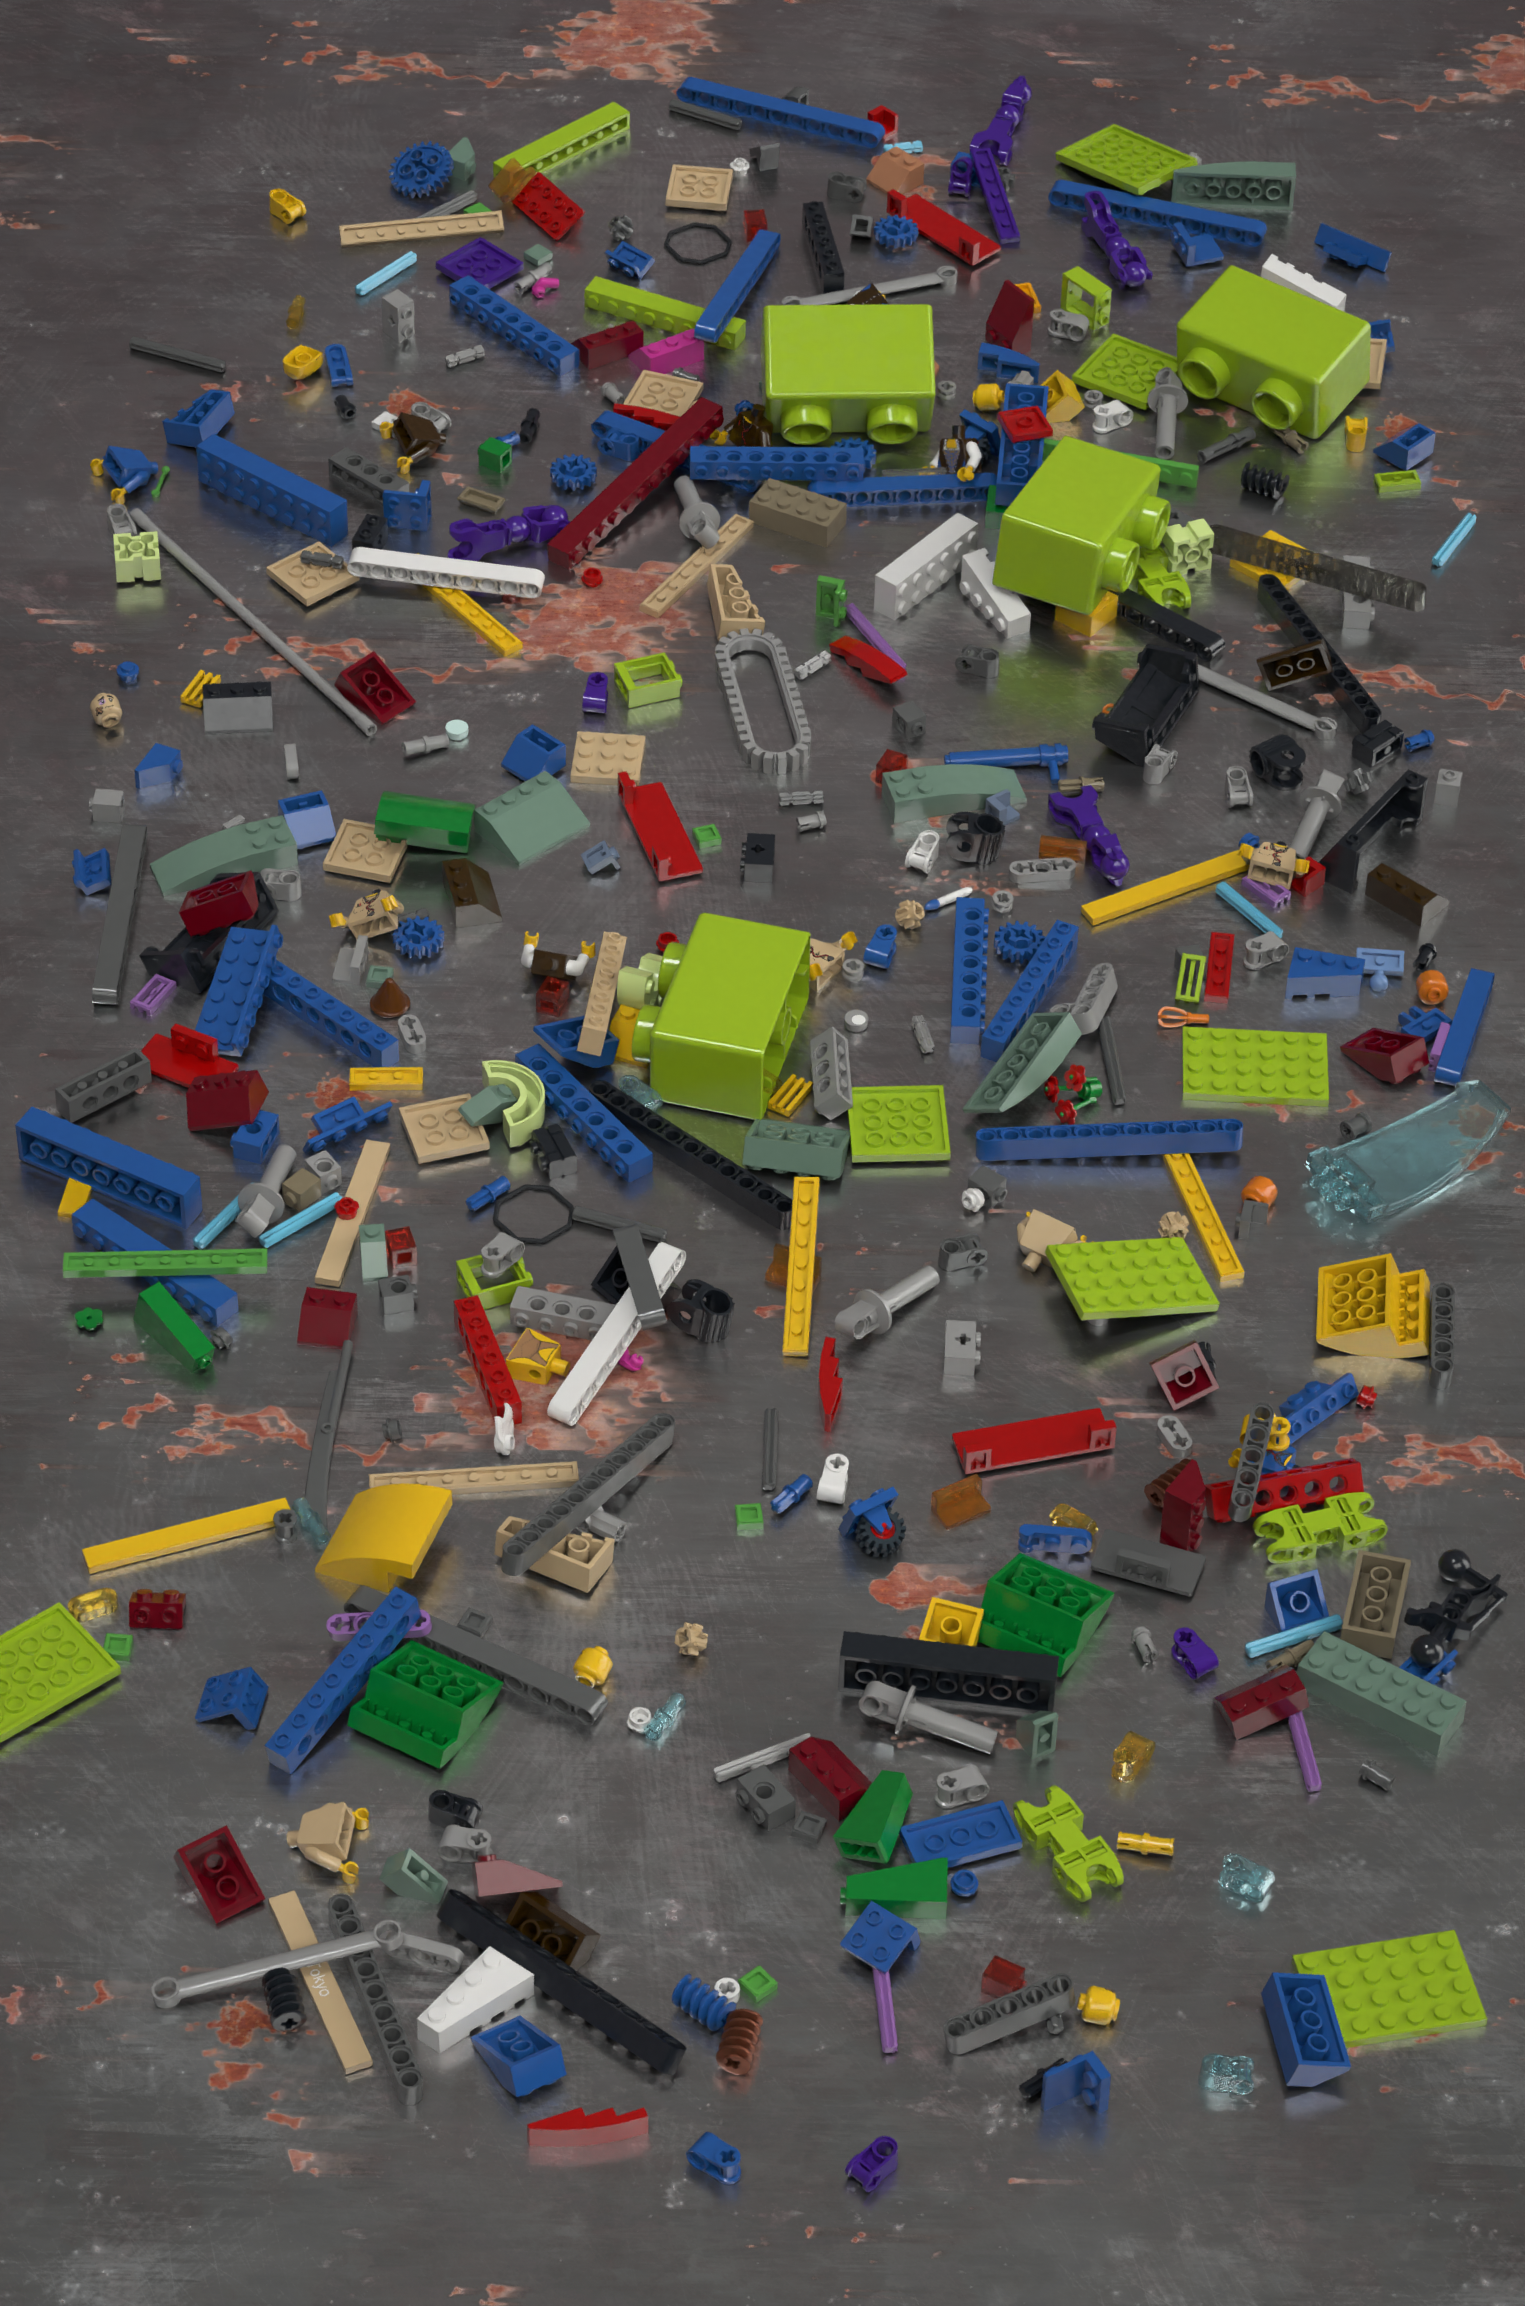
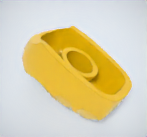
[283,345,323,380]

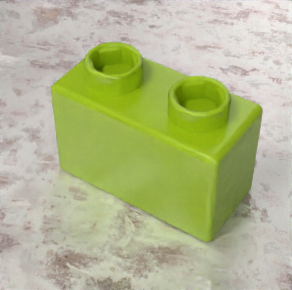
[1177,265,1371,440]
[761,304,936,445]
[992,435,1171,615]
[632,913,811,1120]

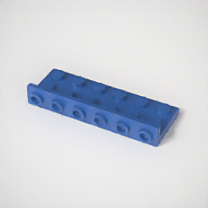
[195,925,283,1057]

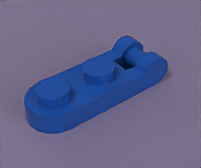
[325,344,353,388]
[1018,1524,1093,1554]

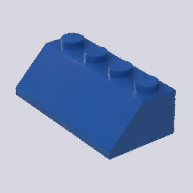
[1261,1972,1351,2087]

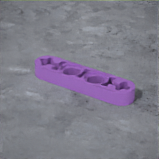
[326,1610,432,1641]

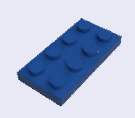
[899,1800,1023,1868]

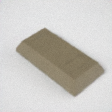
[457,486,506,514]

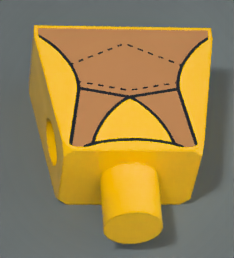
[506,1328,571,1385]

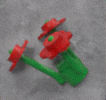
[1044,1064,1102,1125]

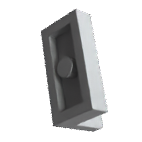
[332,935,369,985]

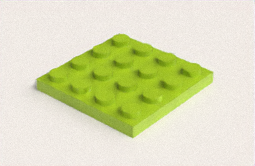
[1072,333,1177,410]
[847,1085,951,1162]

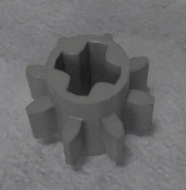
[997,167,1015,192]
[608,214,634,241]
[1343,768,1373,795]

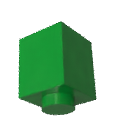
[477,437,512,473]

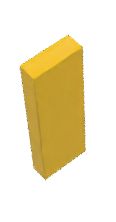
[349,1067,423,1091]
[58,1178,92,1218]

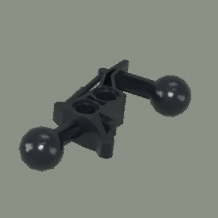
[1404,1549,1508,1668]

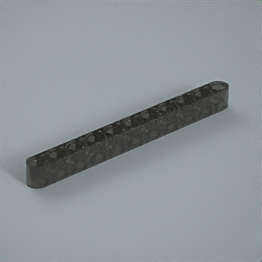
[1209,524,1426,612]

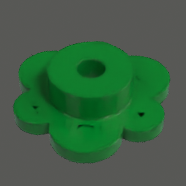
[75,1307,103,1330]

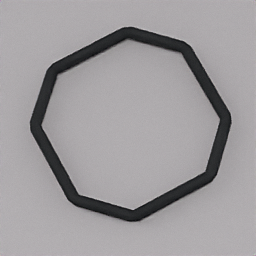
[664,222,732,264]
[493,1184,574,1244]

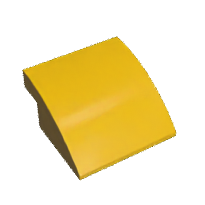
[1316,1253,1430,1358]
[315,1483,452,1593]

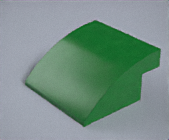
[374,791,477,853]
[978,1553,1115,1677]
[347,1640,503,1769]

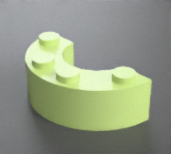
[617,953,664,1010]
[482,1060,545,1148]

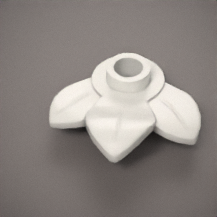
[494,1403,515,1455]

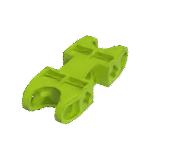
[1132,545,1191,609]
[1253,1492,1388,1564]
[1013,1785,1124,1902]

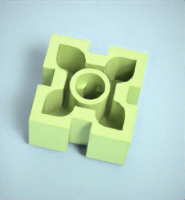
[1162,518,1214,575]
[113,531,161,582]

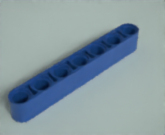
[1434,968,1495,1087]

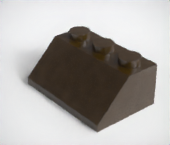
[1256,638,1333,691]
[442,858,502,928]
[1365,863,1449,927]
[506,1892,601,1971]

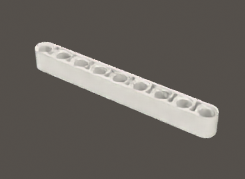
[347,547,545,598]
[547,1242,686,1426]

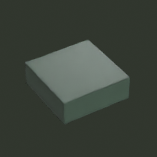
[523,244,553,266]
[366,965,394,989]

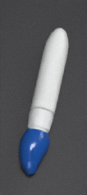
[924,887,973,910]

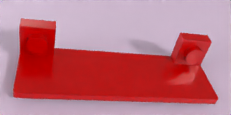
[887,189,1001,266]
[618,771,703,882]
[952,1408,1117,1474]

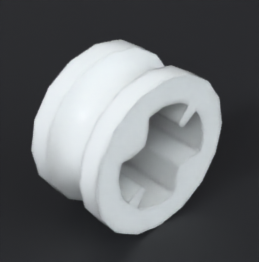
[714,1978,740,2005]

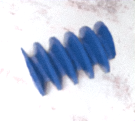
[672,1974,737,2031]

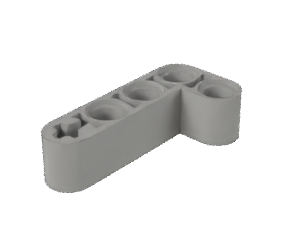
[1049,963,1118,1034]

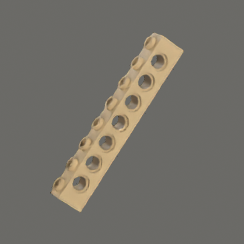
[577,931,627,1056]

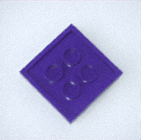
[436,237,523,289]

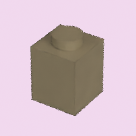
[282,1168,321,1212]

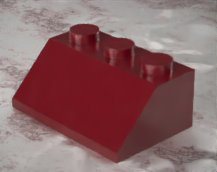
[571,321,644,370]
[179,870,259,936]
[186,1070,269,1131]
[1159,1459,1207,1552]
[1213,1665,1310,1740]
[788,1736,872,1822]

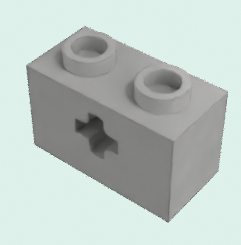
[382,289,415,343]
[944,1320,981,1376]

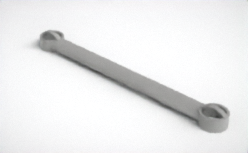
[782,266,958,305]
[1198,664,1337,740]
[151,1920,403,2008]

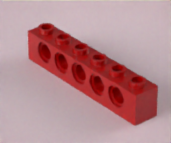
[454,1295,522,1425]
[1205,1458,1364,1523]

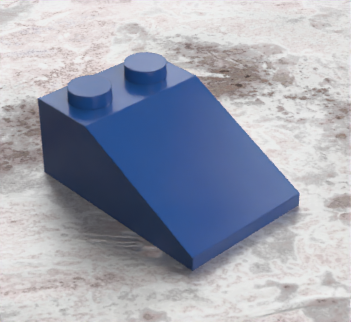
[533,1016,619,1068]
[471,2015,567,2097]

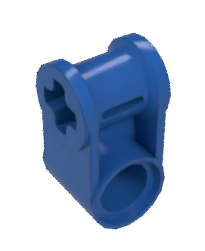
[597,428,640,461]
[863,924,897,969]
[686,2132,741,2185]

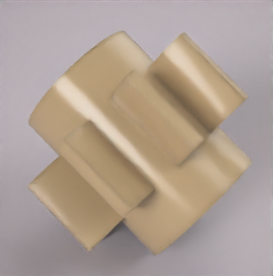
[895,900,924,930]
[1158,1211,1190,1239]
[674,1622,708,1656]

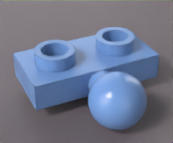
[1356,948,1404,991]

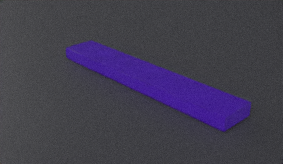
[970,148,1020,244]

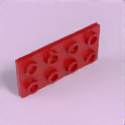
[511,172,585,241]
[141,1023,239,1088]

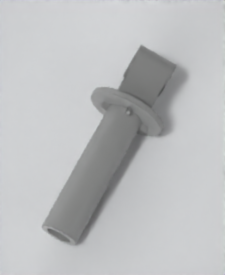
[1148,367,1188,459]
[674,476,720,549]
[1289,769,1344,860]
[235,1145,297,1238]
[835,1266,939,1339]
[859,1681,998,1754]

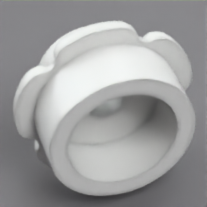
[730,158,749,176]
[962,1188,985,1212]
[627,1707,654,1732]

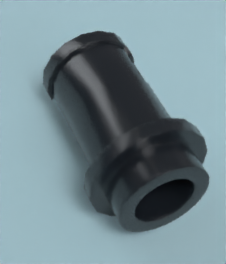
[334,395,356,419]
[1413,943,1437,972]

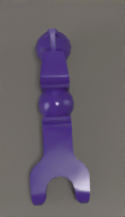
[969,75,1032,166]
[1081,191,1153,287]
[448,505,570,562]
[1048,785,1130,886]

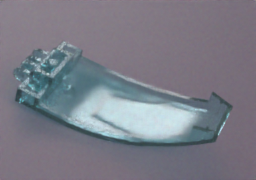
[1305,1080,1511,1224]

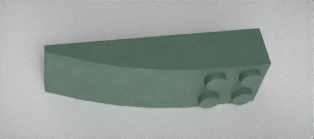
[1171,161,1296,211]
[882,764,1027,823]
[150,815,298,897]
[962,1012,1082,1113]

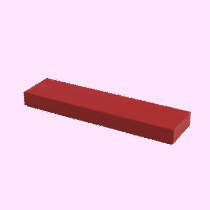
[1204,932,1235,1004]

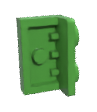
[816,575,848,627]

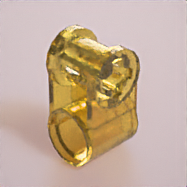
[1111,1731,1156,1783]

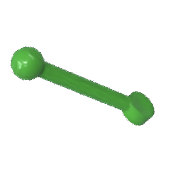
[151,466,170,498]

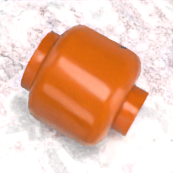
[1416,970,1449,1005]
[1241,1176,1278,1209]

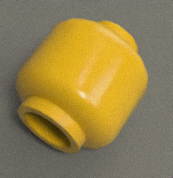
[973,383,1005,412]
[573,1646,613,1688]
[1077,1986,1120,2026]

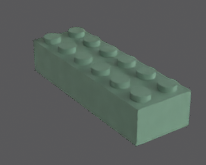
[1297,1631,1467,1757]

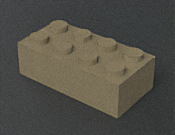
[749,478,847,548]
[1340,1550,1411,1659]

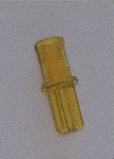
[286,295,306,329]

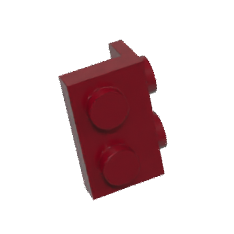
[129,1589,186,1629]

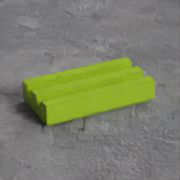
[1374,470,1421,493]
[1175,953,1206,1004]

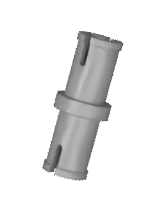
[513,263,552,294]
[401,733,449,756]

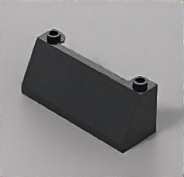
[1092,644,1200,767]
[1319,769,1428,894]
[139,872,279,993]

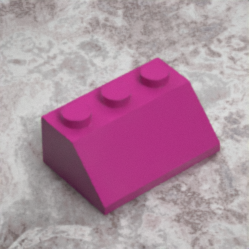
[628,329,704,374]

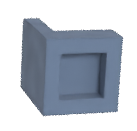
[985,789,1020,826]

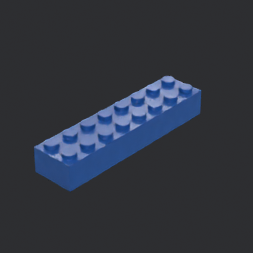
[995,383,1049,507]
[196,434,348,547]
[15,1107,203,1230]

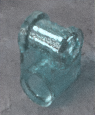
[618,1075,663,1111]
[1219,1854,1275,1903]
[1198,2053,1254,2095]

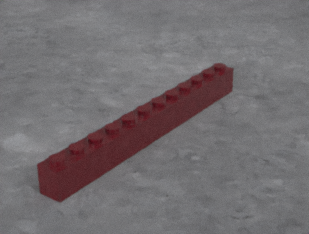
[547,397,724,570]

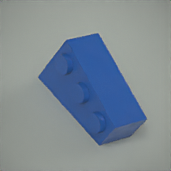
[162,389,235,447]
[1285,947,1365,999]

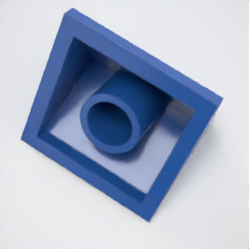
[1264,1569,1329,1632]

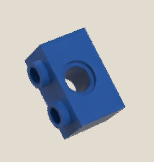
[230,1110,280,1164]

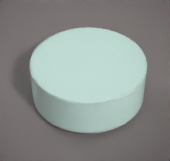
[446,720,468,741]

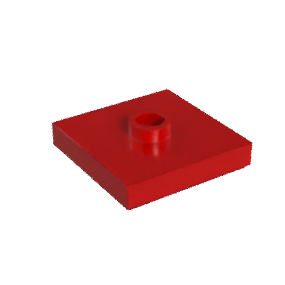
[997,406,1053,443]

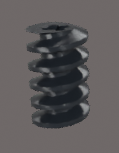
[1241,462,1290,500]
[262,1967,306,2031]

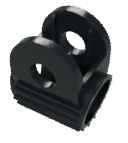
[1248,733,1306,791]
[946,812,1005,865]
[667,1279,735,1344]

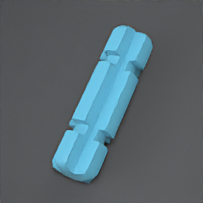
[883,141,923,154]

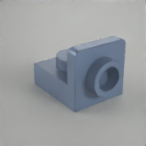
[581,840,621,874]

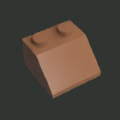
[866,146,924,195]

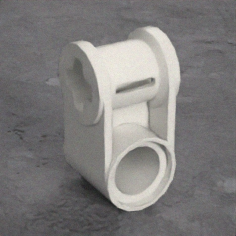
[1092,400,1134,434]
[905,830,939,874]
[817,1454,849,1505]

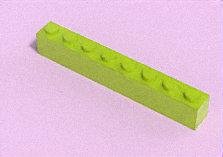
[493,102,630,189]
[585,276,746,351]

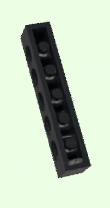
[802,201,844,294]

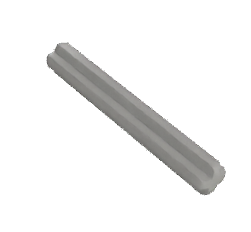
[713,1733,811,1782]

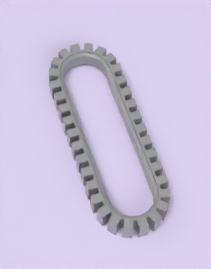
[715,628,811,775]

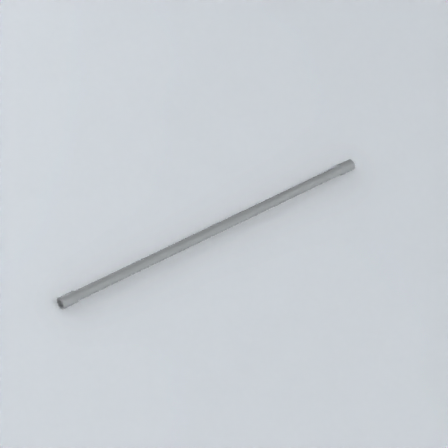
[130,508,377,736]

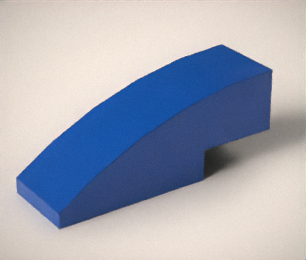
[978,343,1040,383]

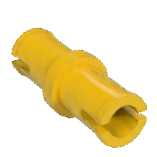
[1117,1831,1174,1856]

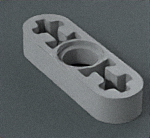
[1009,857,1076,884]
[384,1931,464,1973]

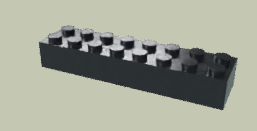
[838,1631,1059,1714]

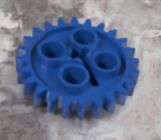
[389,141,454,198]

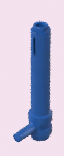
[944,743,1068,784]

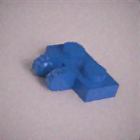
[1398,1006,1453,1043]

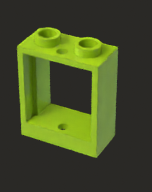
[1060,266,1112,331]
[614,652,683,708]
[456,1255,533,1310]

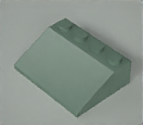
[474,771,590,866]
[742,1118,850,1180]

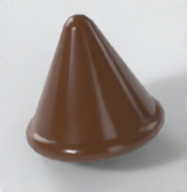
[370,977,410,1018]

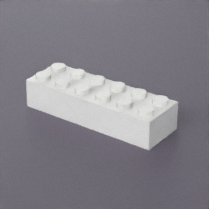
[874,513,979,621]

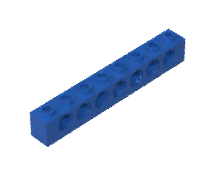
[449,275,579,377]
[690,446,864,481]
[950,897,989,1045]
[980,920,1079,1062]
[263,960,399,1067]
[515,1043,653,1183]
[264,1586,421,1775]

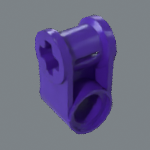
[948,156,973,197]
[582,672,608,714]
[1171,1627,1219,1680]
[845,2136,898,2192]

